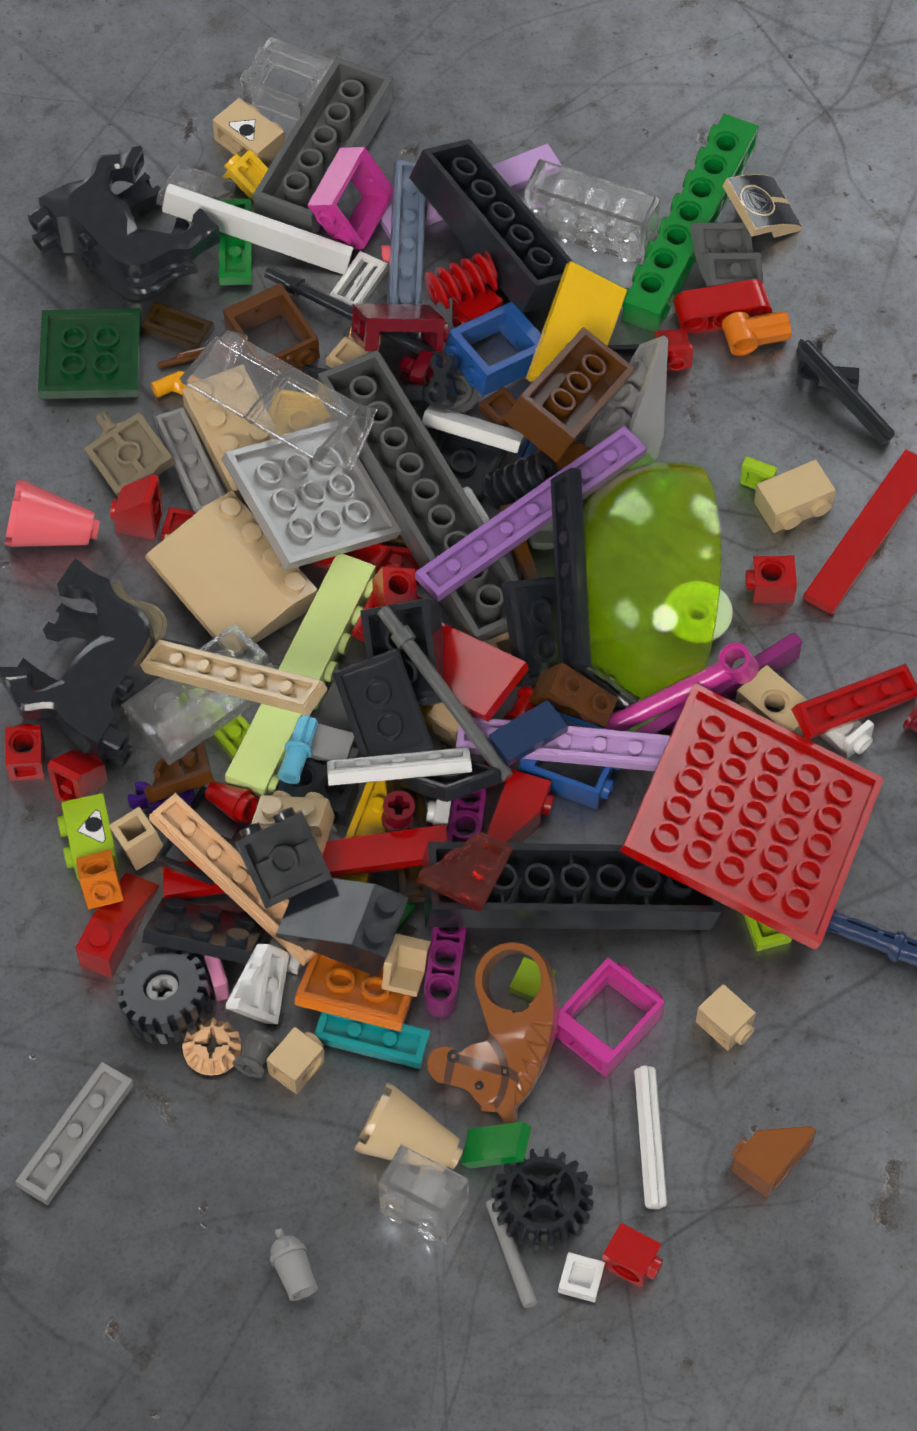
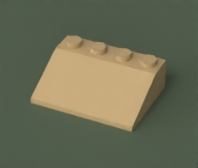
[145,491,318,658]

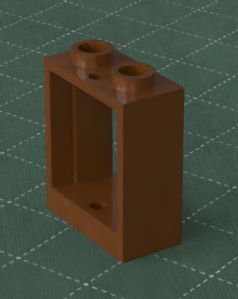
[223,283,320,385]

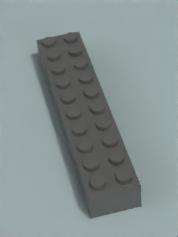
[317,350,518,641]

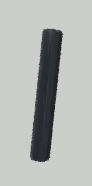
[796,340,895,445]

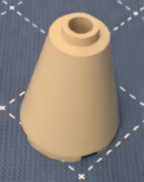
[354,1082,463,1173]

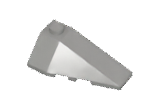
[584,336,668,469]

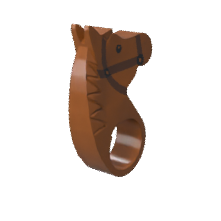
[427,942,559,1124]

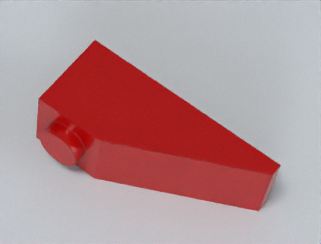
[483,769,555,843]
[75,872,159,979]

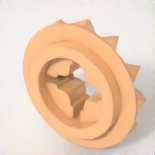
[182,1017,242,1075]

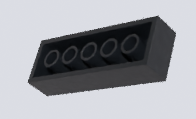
[409,139,573,313]

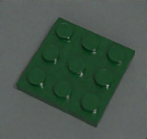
[38,308,141,399]

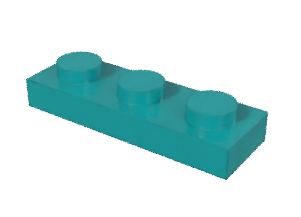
[314,1012,431,1069]

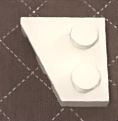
[226,944,290,1025]

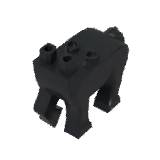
[28,146,221,300]

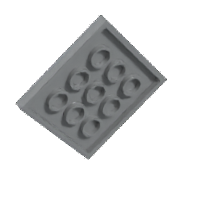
[221,422,402,570]

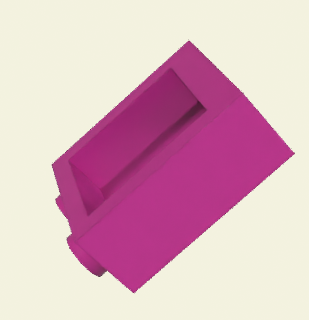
[307,147,393,249]
[555,958,665,1078]

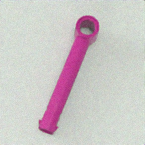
[604,642,759,731]

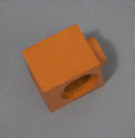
[76,849,123,910]

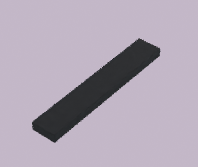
[550,467,592,672]

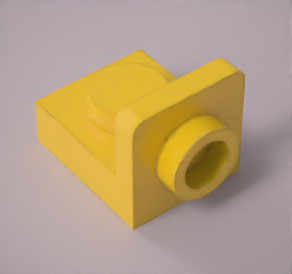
[221,149,269,200]

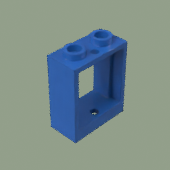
[445,302,541,397]
[519,712,622,810]

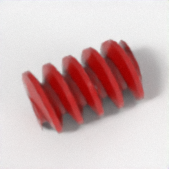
[424,251,498,309]

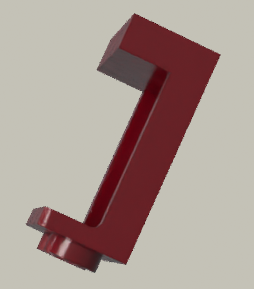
[351,303,449,351]

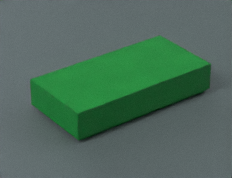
[461,1121,531,1169]

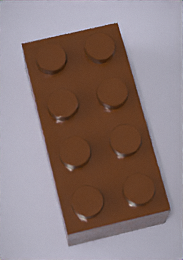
[504,327,635,462]

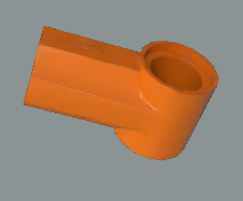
[722,311,792,356]

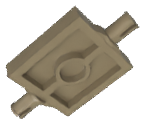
[84,411,176,498]

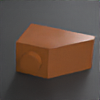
[731,1126,816,1198]

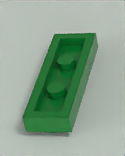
[219,199,252,285]

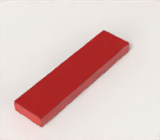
[791,663,917,740]

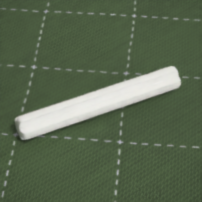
[634,1065,667,1210]

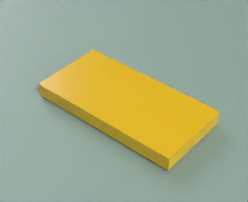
[526,261,627,382]

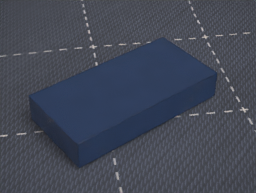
[488,700,568,767]

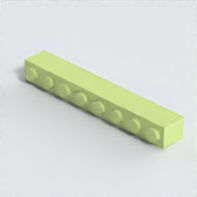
[225,554,376,800]

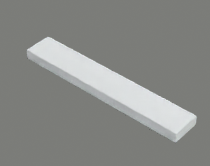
[162,184,353,274]

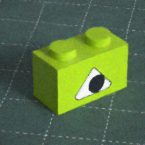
[57,793,120,880]

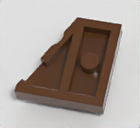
[144,730,214,804]

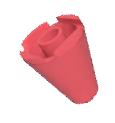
[4,479,100,547]

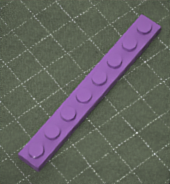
[415,426,647,602]

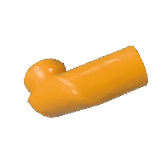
[150,371,200,398]

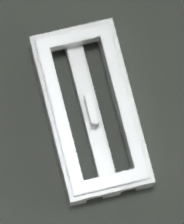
[330,251,388,307]

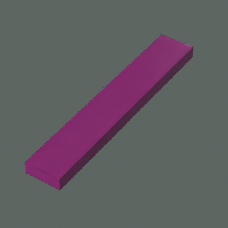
[635,632,802,735]

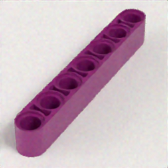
[424,788,486,1017]

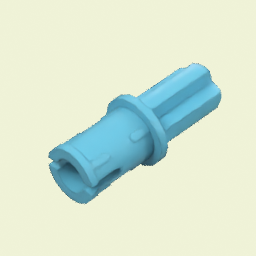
[277,715,318,784]

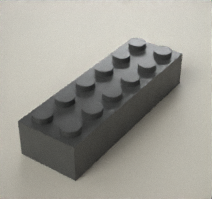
[253,57,394,234]

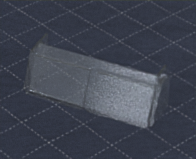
[179,330,377,470]

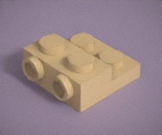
[252,791,335,855]

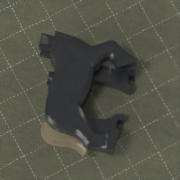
[0,558,167,768]

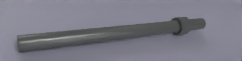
[377,605,513,782]

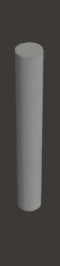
[485,1198,538,1308]

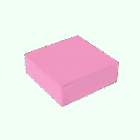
[204,955,230,1002]

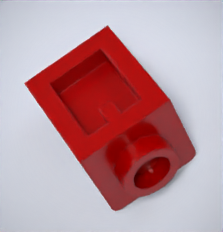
[654,328,694,371]

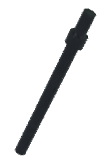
[264,266,435,354]

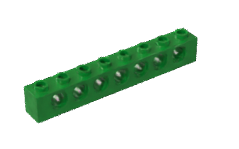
[622,114,759,332]

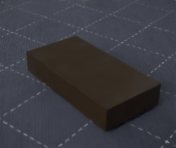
[141,301,214,350]

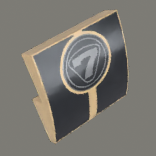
[723,174,803,238]

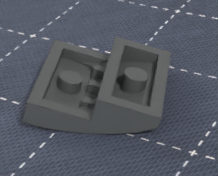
[690,223,764,287]

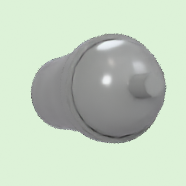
[269,1228,318,1301]

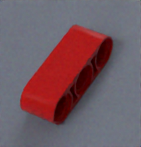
[673,279,773,334]

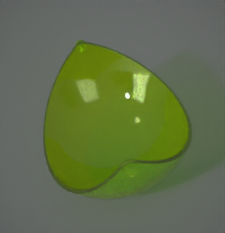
[583,461,721,701]

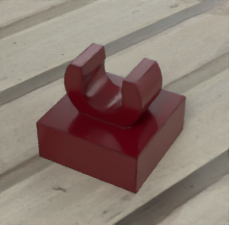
[398,350,434,384]

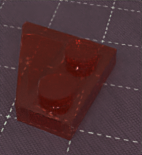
[417,831,513,913]

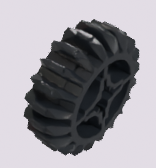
[491,1147,594,1251]

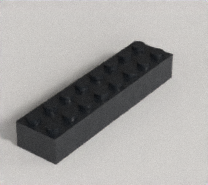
[422,842,721,930]

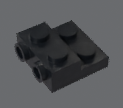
[235,807,332,909]

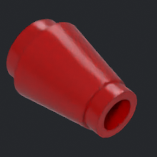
[205,781,259,823]

